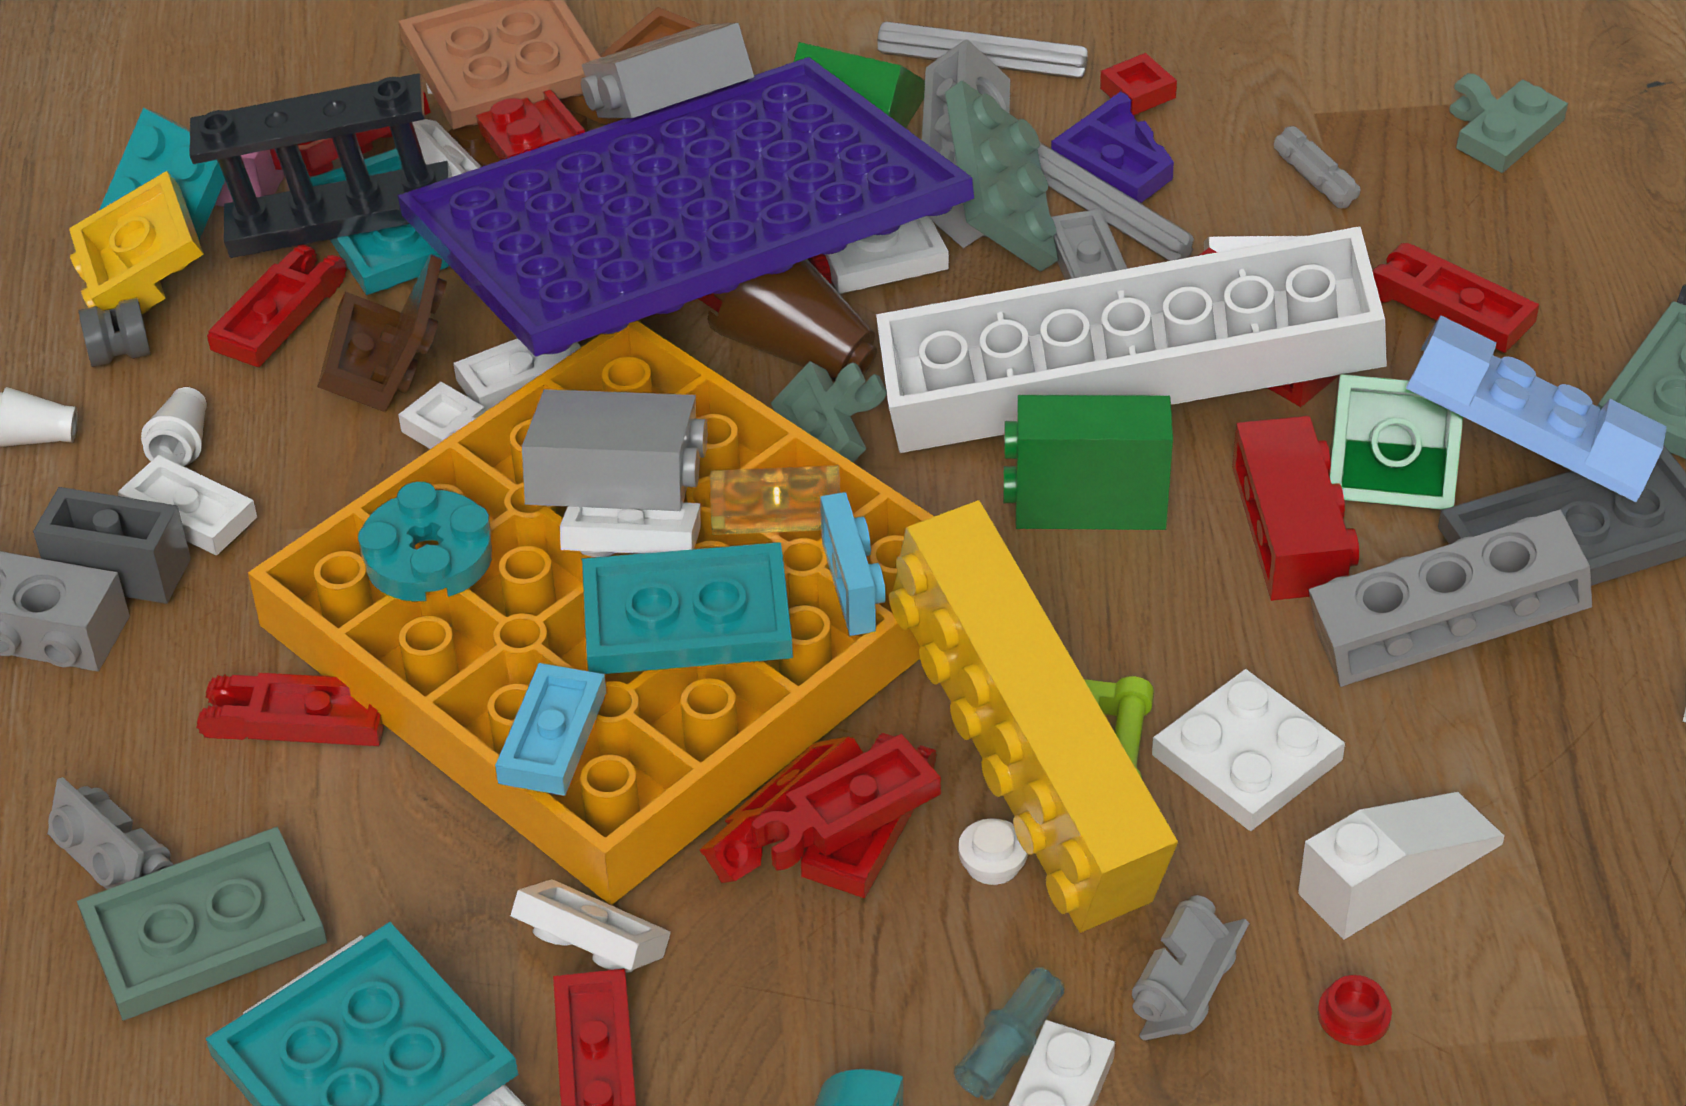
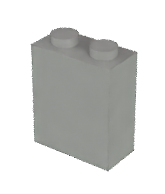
[581,23,754,118]
[522,389,708,511]

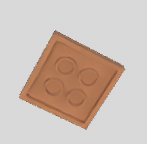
[398,0,601,130]

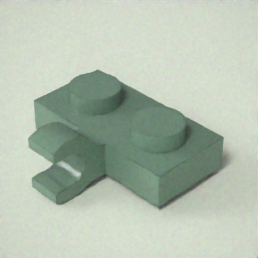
[1449,73,1569,173]
[771,361,887,462]

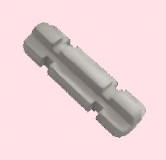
[1273,126,1360,208]

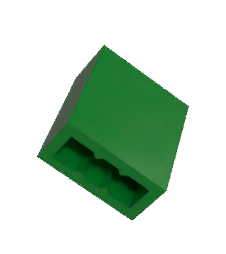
[1003,395,1173,530]

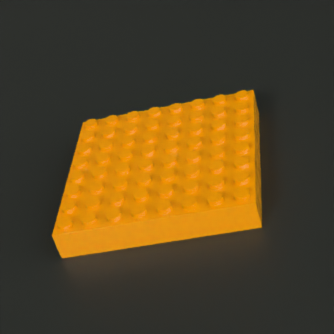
[248,321,935,905]

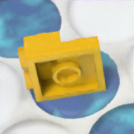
[69,171,204,314]

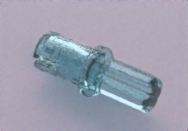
[953,967,1064,1100]

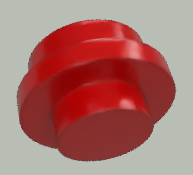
[1318,975,1392,1046]

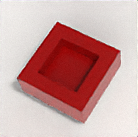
[1100,53,1177,116]

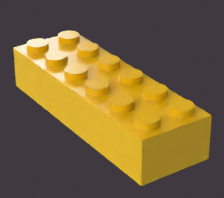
[889,500,1178,933]

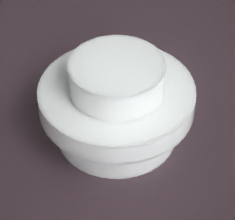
[958,818,1028,885]

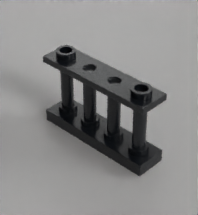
[189,73,452,258]

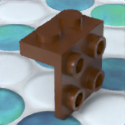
[317,254,447,412]

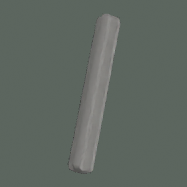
[877,22,1088,78]
[1038,142,1194,261]

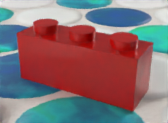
[1232,416,1359,601]

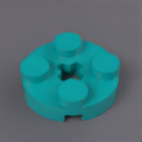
[358,482,492,601]

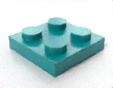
[99,108,225,240]

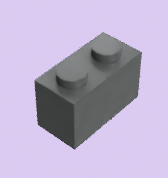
[33,487,191,604]

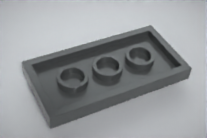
[1438,445,1686,586]

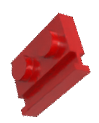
[476,89,585,160]

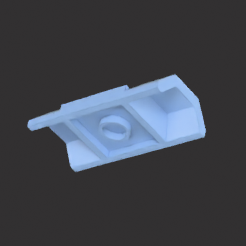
[1406,315,1667,502]

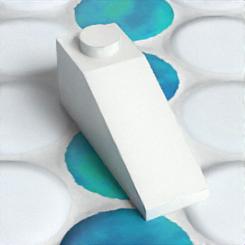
[1298,792,1504,940]

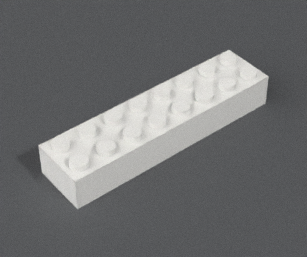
[876,226,1387,453]

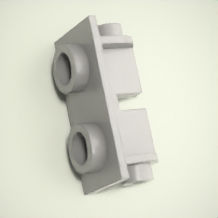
[48,777,173,889]
[1132,895,1249,1041]

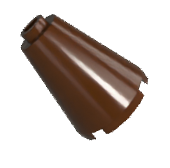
[707,259,877,380]

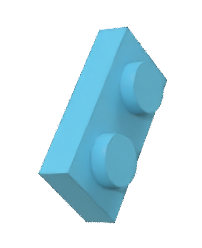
[820,492,886,636]
[495,663,607,796]

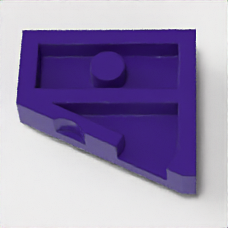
[1051,92,1174,203]

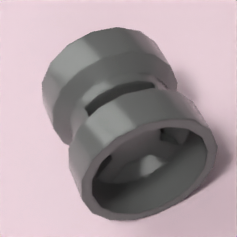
[78,298,151,367]

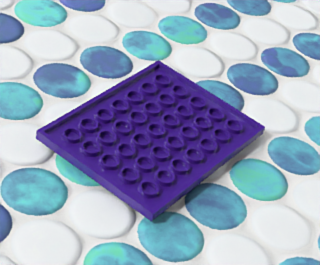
[398,57,975,357]

